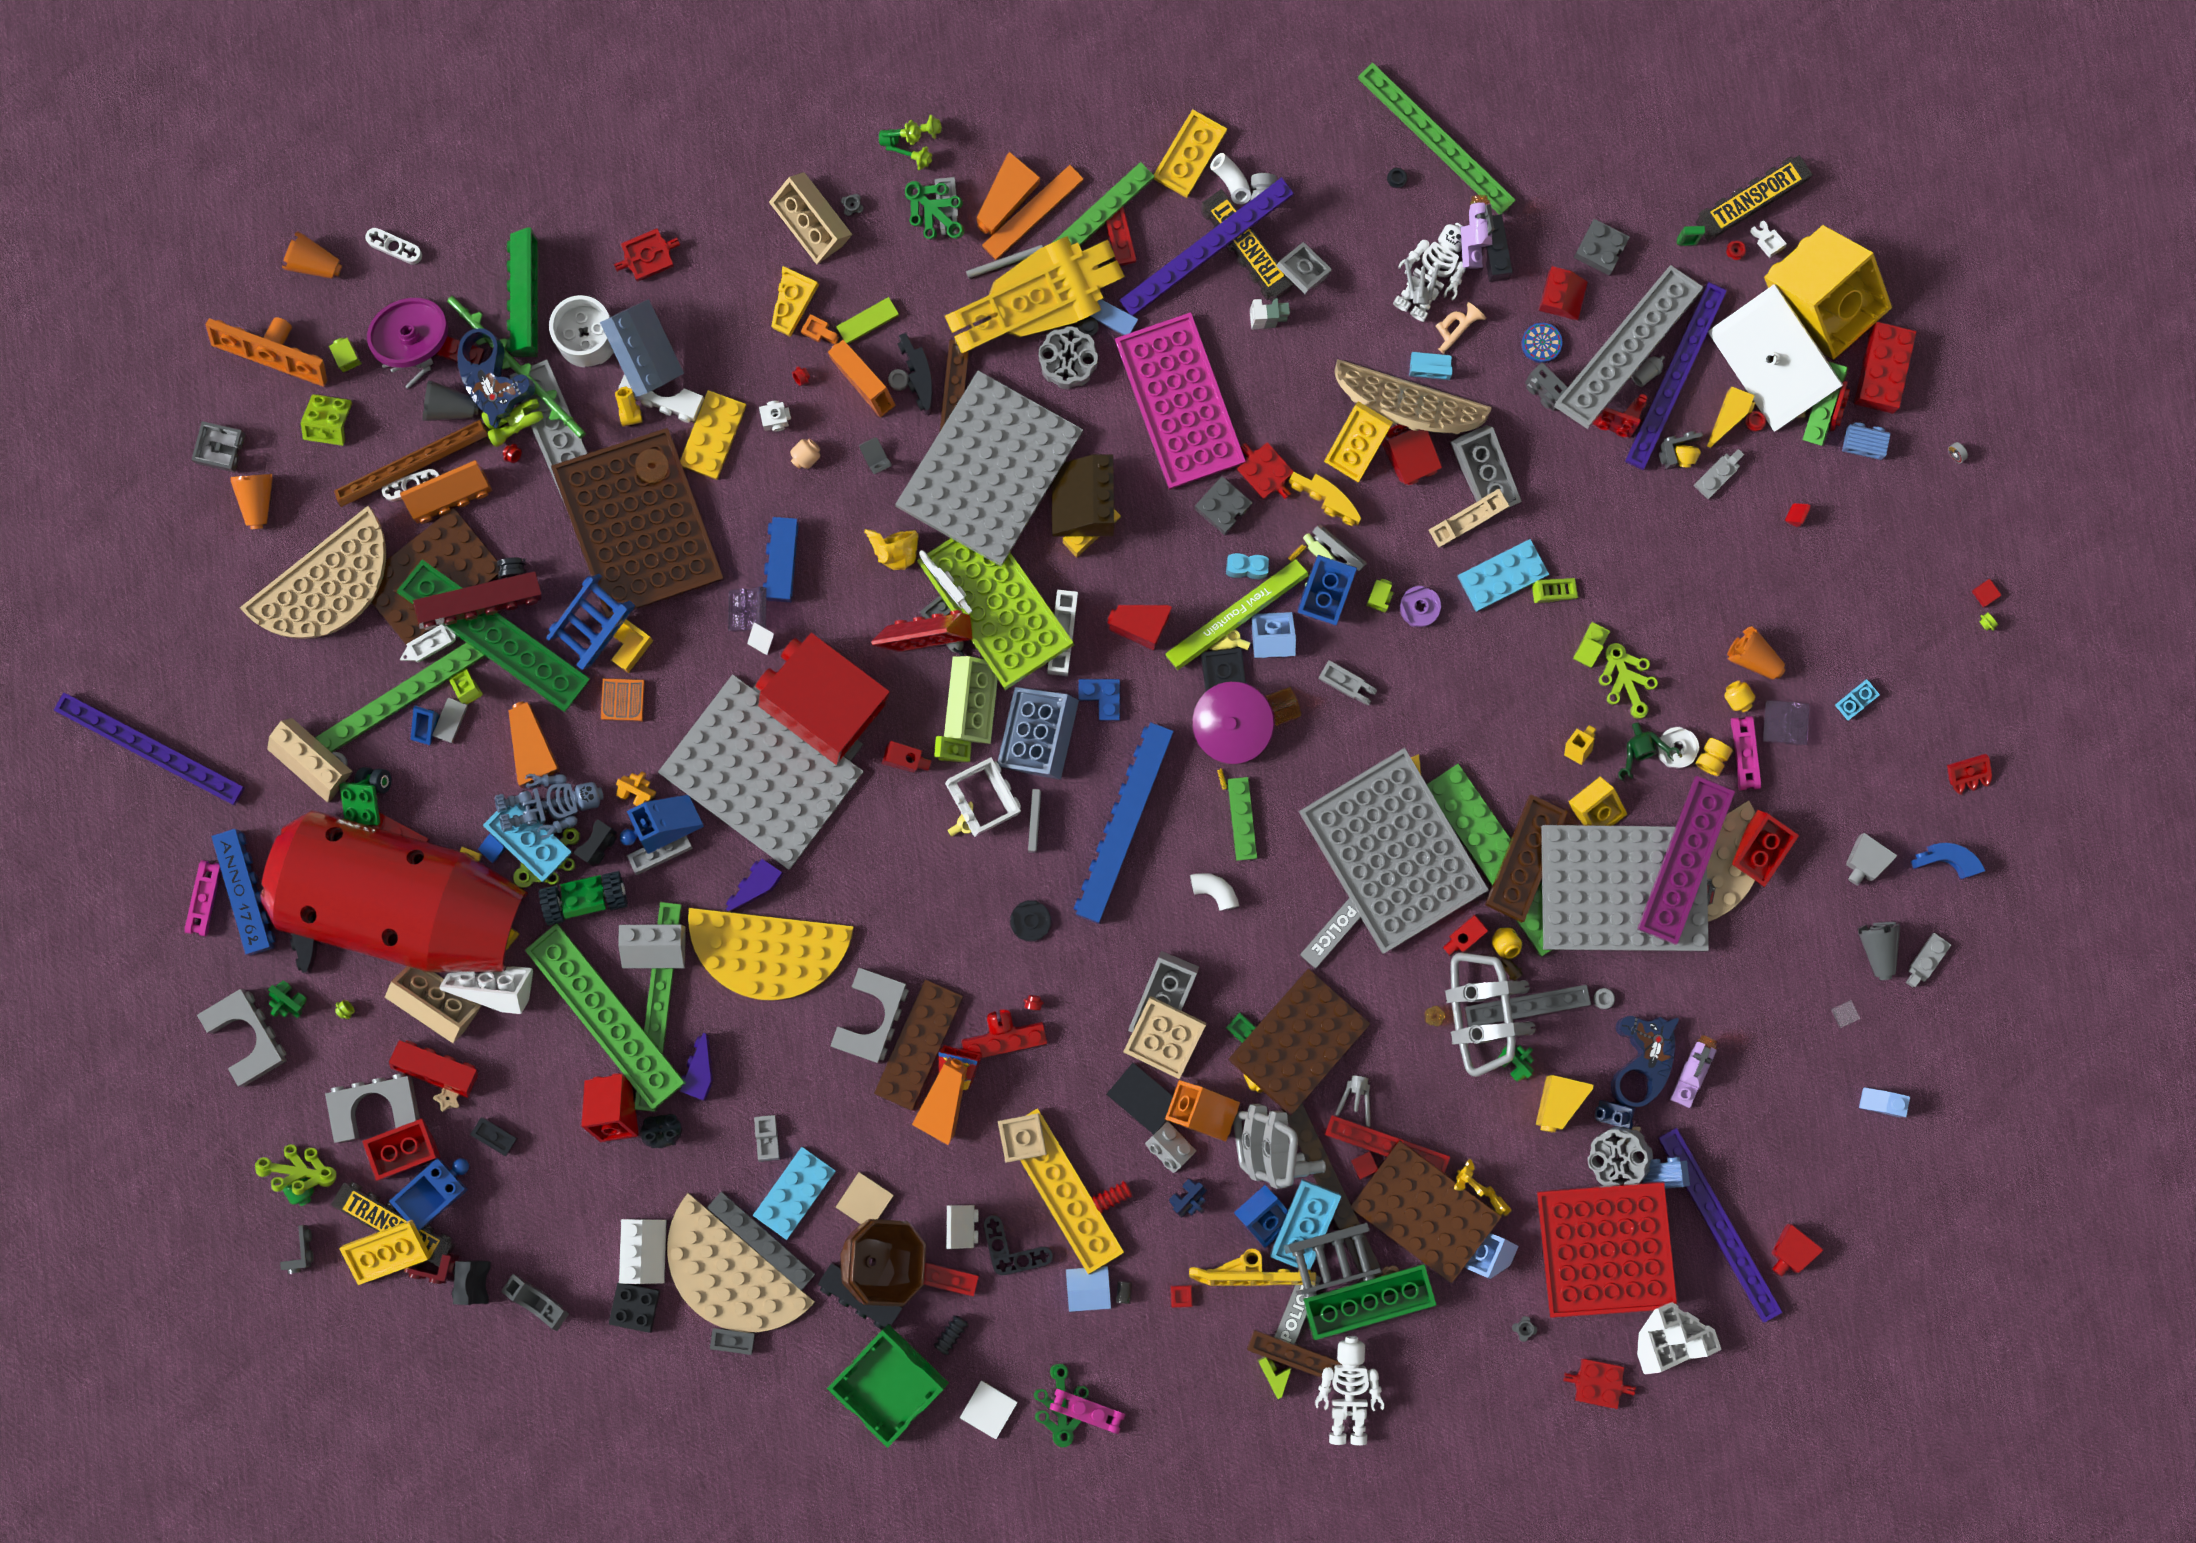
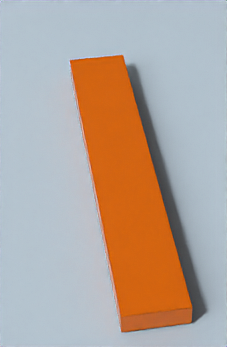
[982,165,1084,261]

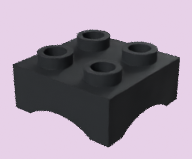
[574,819,617,866]
[452,1261,491,1305]
[609,1282,661,1333]

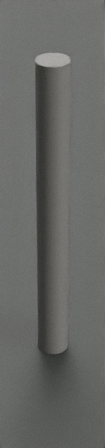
[966,245,1043,279]

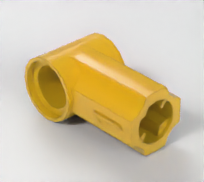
[615,386,643,427]

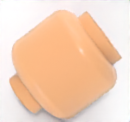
[790,439,821,469]

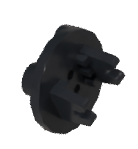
[640,1114,682,1148]

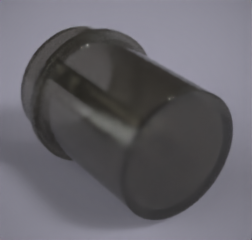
[1115,1281,1132,1304]

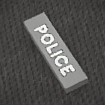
[1300,898,1360,968]
[1274,1276,1321,1344]

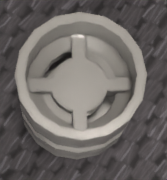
[1250,173,1277,201]

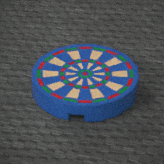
[1521,323,1562,363]

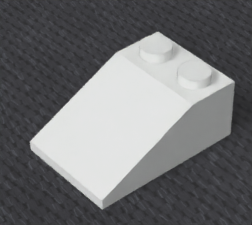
[947,1205,979,1249]

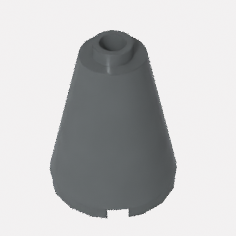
[422,380,479,421]
[1858,922,1900,980]

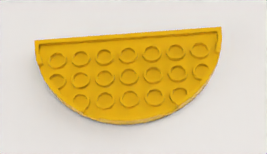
[688,908,854,1000]

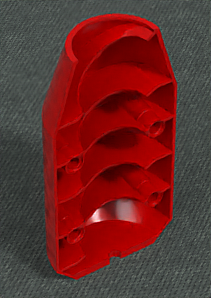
[261,810,528,972]

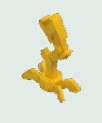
[1454,1159,1512,1216]

